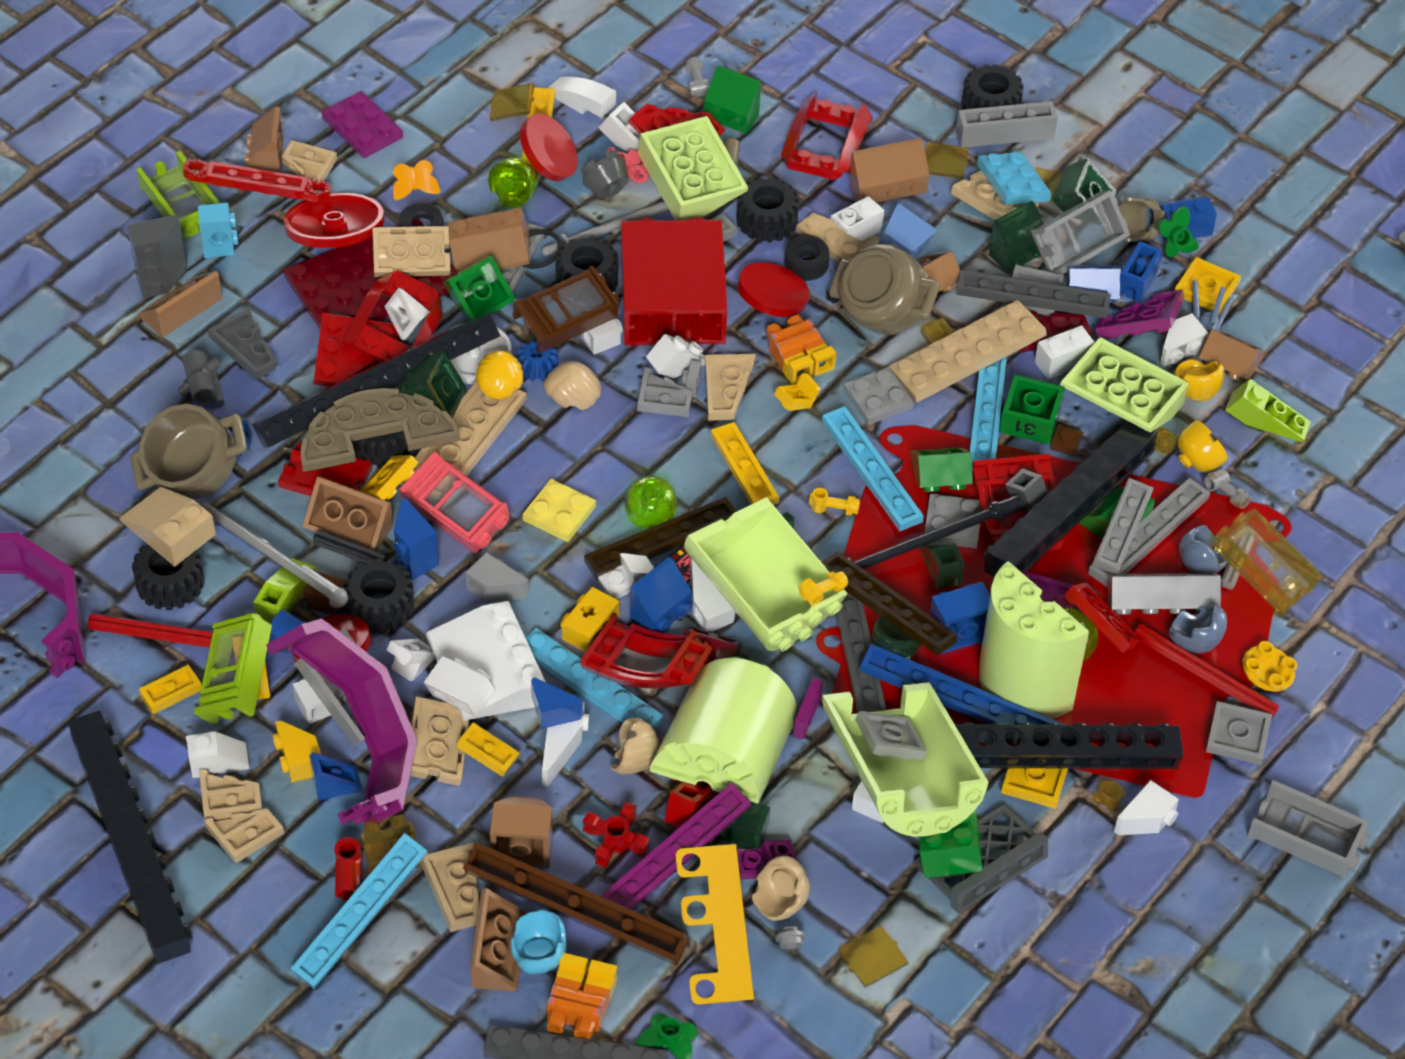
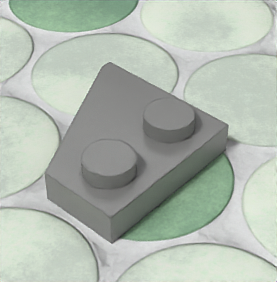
[637,367,692,417]

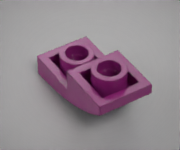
[737,840,797,880]

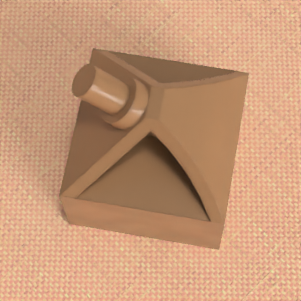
[490,796,553,868]

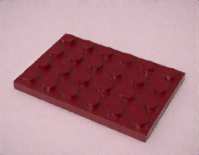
[283,219,457,330]

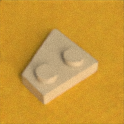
[282,140,337,191]
[199,769,262,820]
[204,809,284,864]

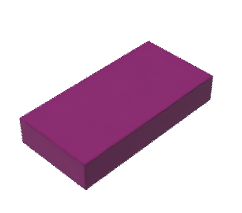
[794,678,823,739]

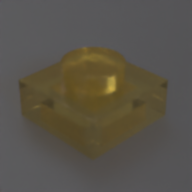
[920,317,954,345]

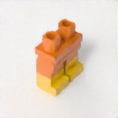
[766,314,837,385]
[547,953,618,1039]

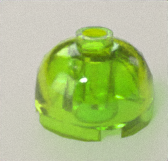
[488,157,539,208]
[624,475,677,529]

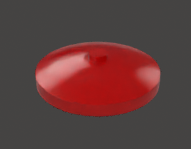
[284,193,384,248]

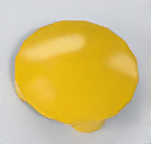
[1243,641,1297,692]

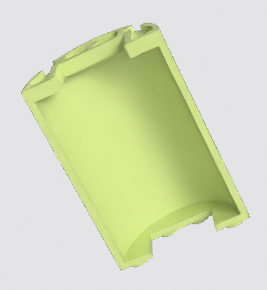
[823,682,988,837]

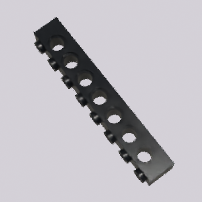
[955,722,1184,769]

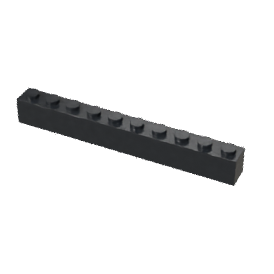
[252,313,501,448]
[983,421,1158,578]
[67,710,193,964]

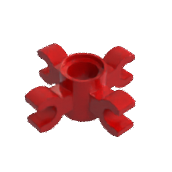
[582,801,650,868]

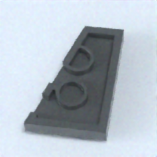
[208,308,277,380]

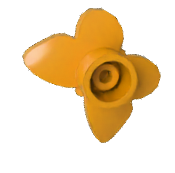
[393,160,440,200]

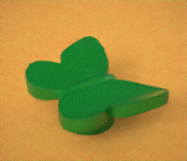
[1157,206,1199,258]
[635,1013,698,1059]

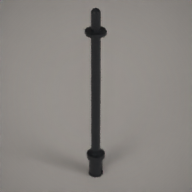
[848,493,1024,569]

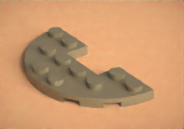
[301,388,460,472]

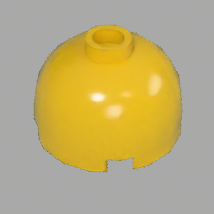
[1178,420,1228,472]

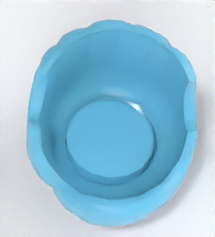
[511,910,566,974]

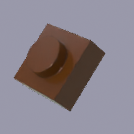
[1050,424,1083,457]

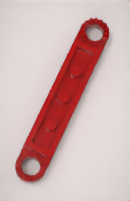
[183,159,331,202]

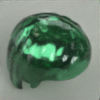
[872,616,922,659]

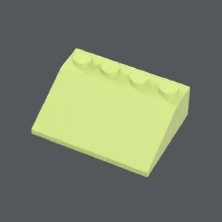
[638,116,748,221]
[1060,337,1189,433]

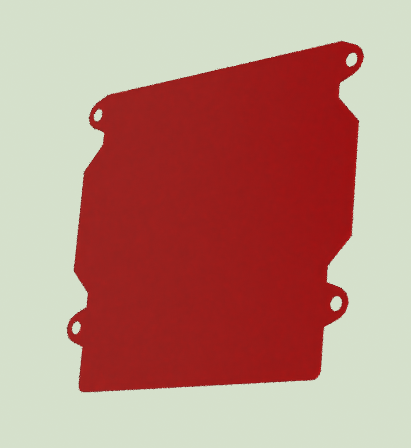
[816,425,1292,798]

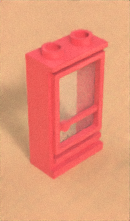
[399,451,510,554]

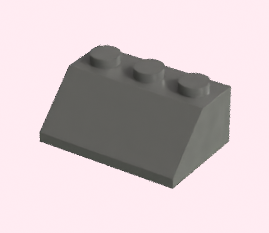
[128,214,187,299]

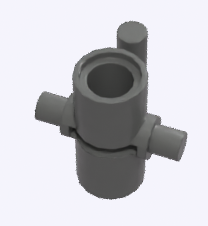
[178,350,225,407]

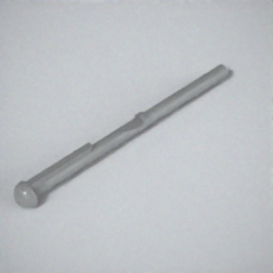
[201,502,348,608]

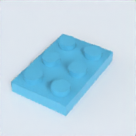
[977,152,1051,205]

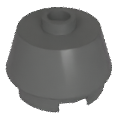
[581,151,629,198]

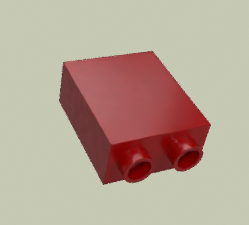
[621,217,727,345]

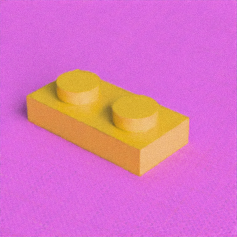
[139,664,202,715]
[456,723,520,777]

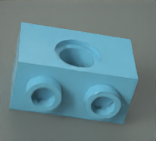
[198,203,238,258]

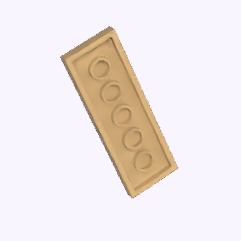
[889,300,1046,403]
[400,382,527,505]

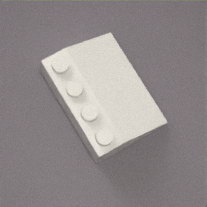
[426,601,545,721]

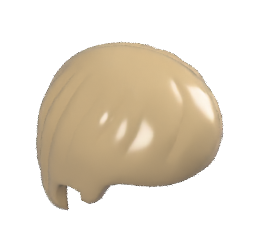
[544,361,601,410]
[610,718,659,775]
[752,856,810,921]

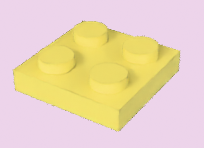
[523,479,596,542]

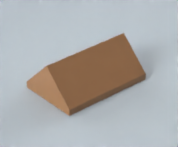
[138,271,222,338]
[302,476,393,551]
[470,888,528,992]

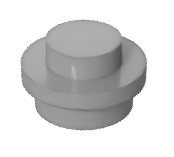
[776,926,805,950]

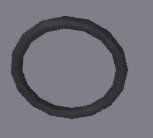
[522,229,563,269]

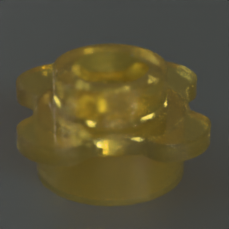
[1155,428,1179,454]
[1093,780,1126,810]

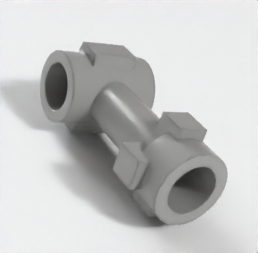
[685,57,710,97]
[1204,469,1251,509]

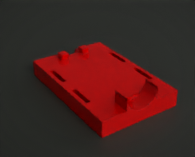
[278,442,372,496]
[1063,582,1143,653]

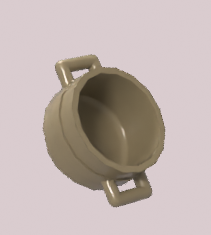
[829,244,940,335]
[130,404,247,499]

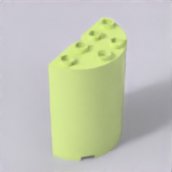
[684,497,847,652]
[979,561,1089,719]
[649,657,797,804]

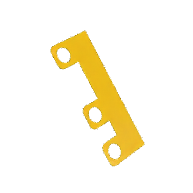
[676,844,754,1005]

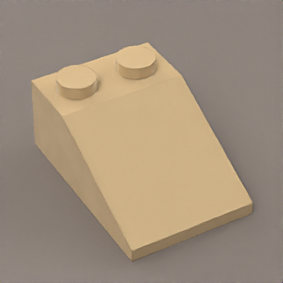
[120,487,216,567]

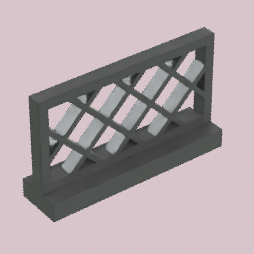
[914,804,1048,914]

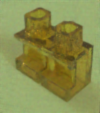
[362,814,422,875]

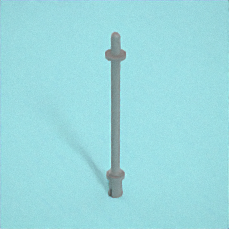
[541,201,669,256]

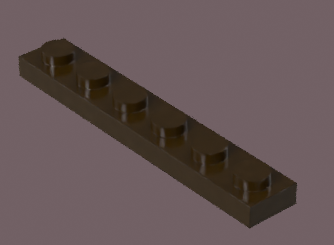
[584,497,737,580]
[821,551,957,656]

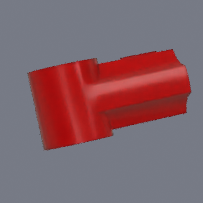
[334,837,363,901]

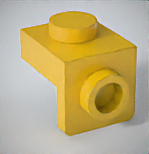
[774,373,820,411]

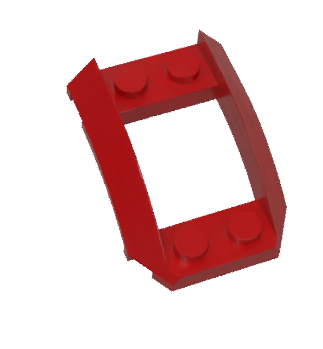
[781,91,873,180]
[341,270,443,362]
[972,454,1066,553]
[580,615,713,689]

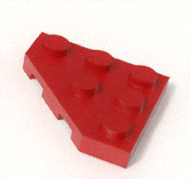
[627,104,726,137]
[313,312,398,387]

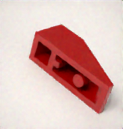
[664,781,720,829]

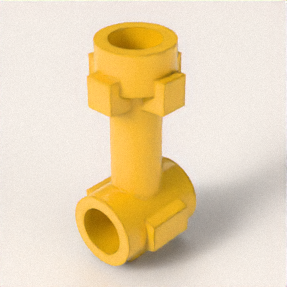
[809,488,860,516]
[798,571,848,606]

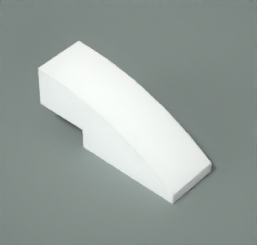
[548,76,616,118]

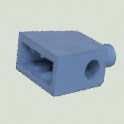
[878,203,937,257]

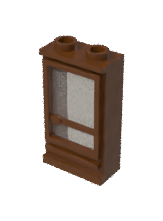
[512,266,620,354]

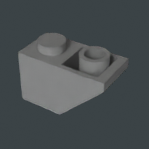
[466,552,529,602]

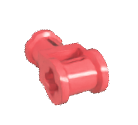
[605,147,649,183]

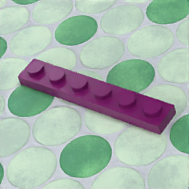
[601,783,751,910]

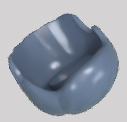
[1179,525,1232,573]
[1168,605,1227,653]

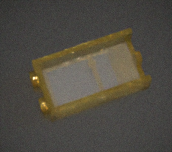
[1211,509,1324,617]

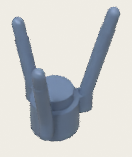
[1193,280,1233,334]

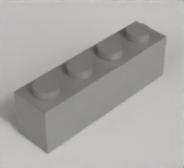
[956,101,1058,148]
[1107,573,1221,614]

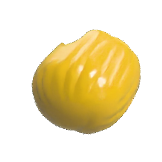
[475,350,523,400]
[1174,359,1224,402]

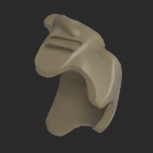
[1118,198,1165,241]

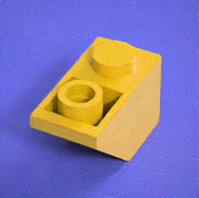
[272,721,321,783]

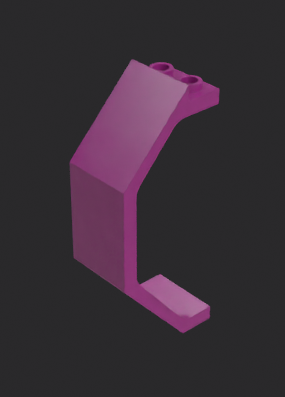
[0,532,85,678]
[266,619,417,828]

